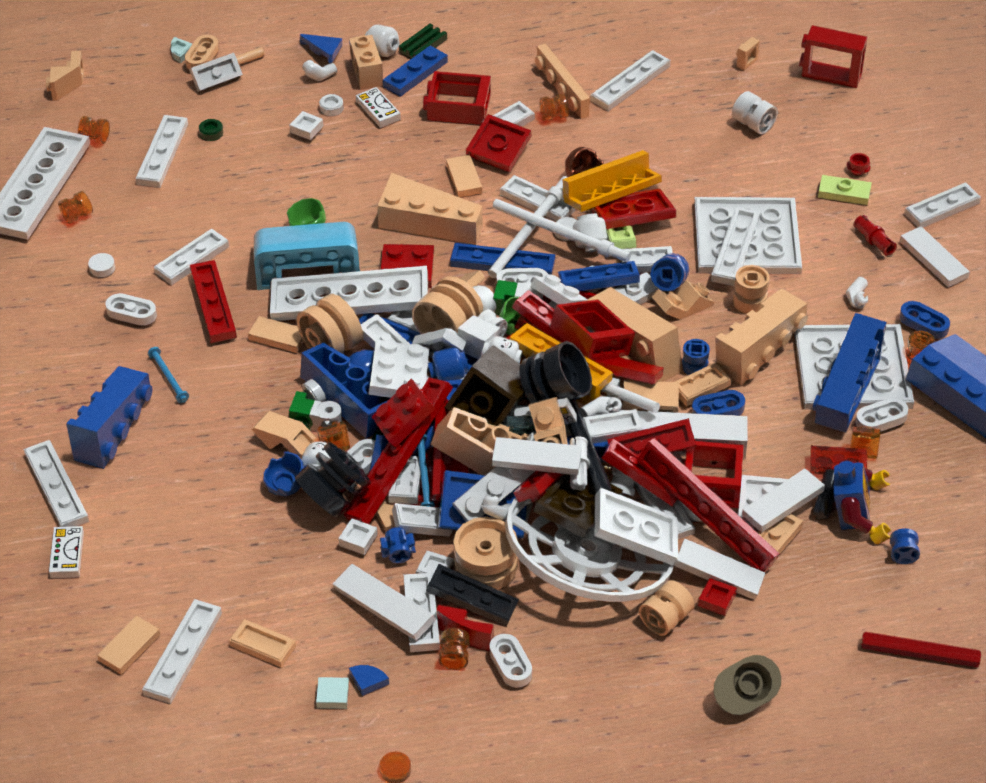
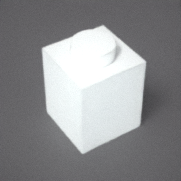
[458,315,500,359]

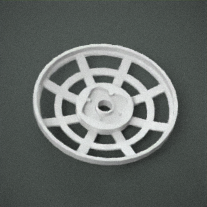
[505,485,674,602]

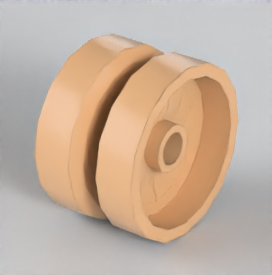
[296,293,363,354]
[453,517,518,590]

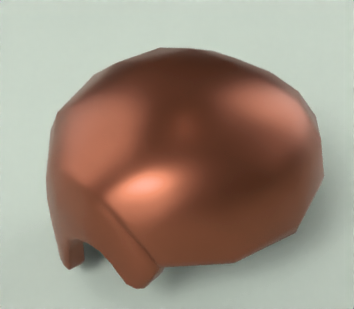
[565,147,604,177]

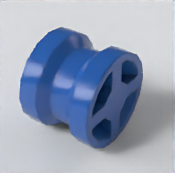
[890,528,920,564]

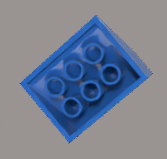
[906,334,986,438]

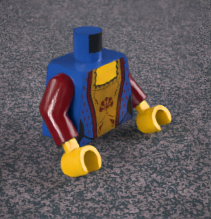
[834,461,891,544]

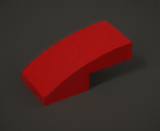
[437,605,494,652]

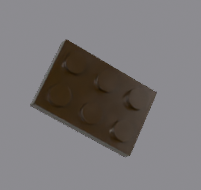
[533,474,623,538]

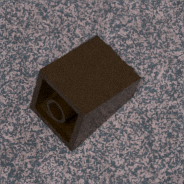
[444,345,526,426]

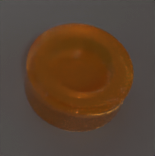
[380,751,411,783]

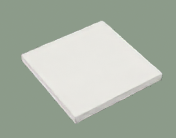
[694,197,802,274]
[794,324,914,410]

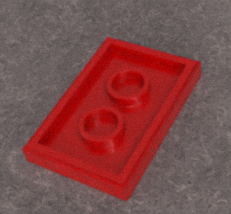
[590,189,677,229]

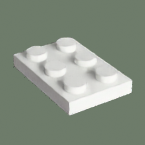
[369,339,429,398]
[595,488,678,566]

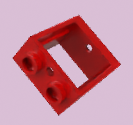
[799,25,868,88]
[423,71,491,125]
[550,299,635,361]
[685,441,744,508]

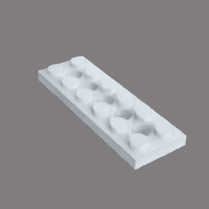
[0,127,90,240]
[270,266,428,321]

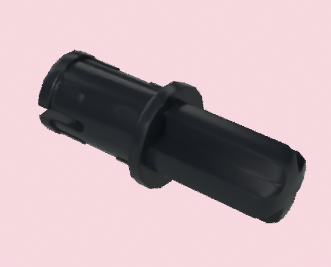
[813,469,835,520]

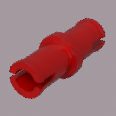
[853,215,897,256]

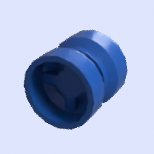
[682,339,710,375]

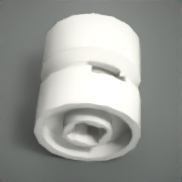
[732,91,778,135]

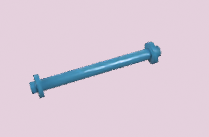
[147,347,189,403]
[417,434,435,507]

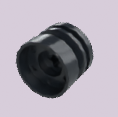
[519,341,592,404]
[295,442,371,518]

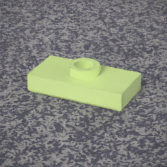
[818,175,872,205]
[606,225,636,249]

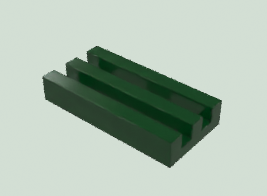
[399,23,447,59]

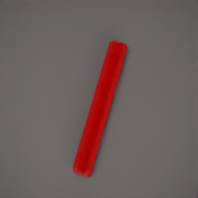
[861,631,981,667]

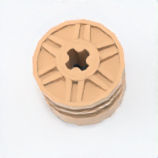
[412,276,483,334]

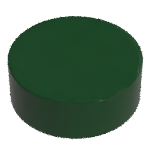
[199,119,224,141]

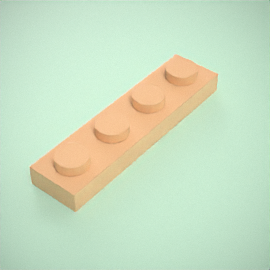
[535,44,590,119]

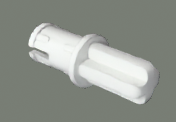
[569,436,590,491]

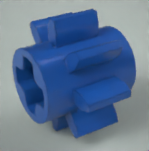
[380,527,416,563]

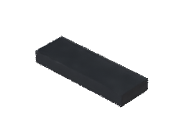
[426,564,519,627]

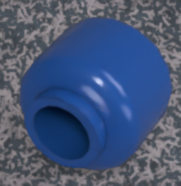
[428,347,469,381]

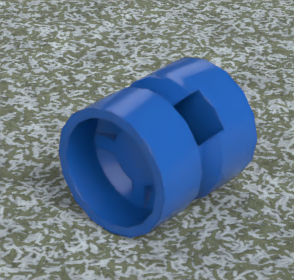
[650,253,690,291]

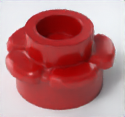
[846,153,871,176]

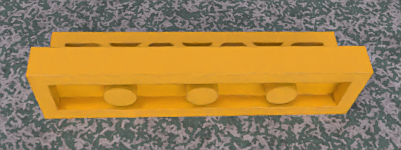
[562,150,662,212]
[510,323,613,405]

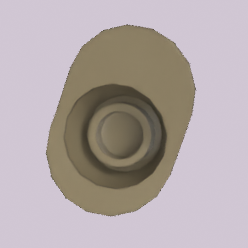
[713,655,782,715]

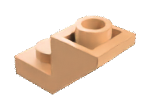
[46,51,84,101]
[652,280,715,320]
[528,397,568,444]
[251,411,320,459]

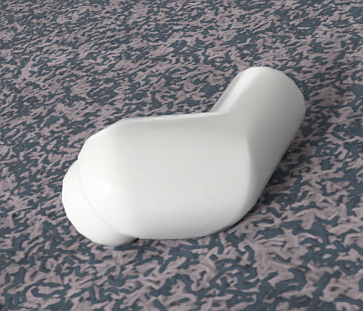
[302,60,338,81]
[846,277,868,309]

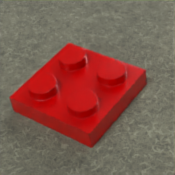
[465,114,532,172]
[381,244,434,288]
[372,378,436,448]

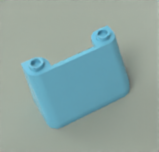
[254,222,360,290]

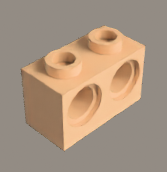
[349,35,383,90]

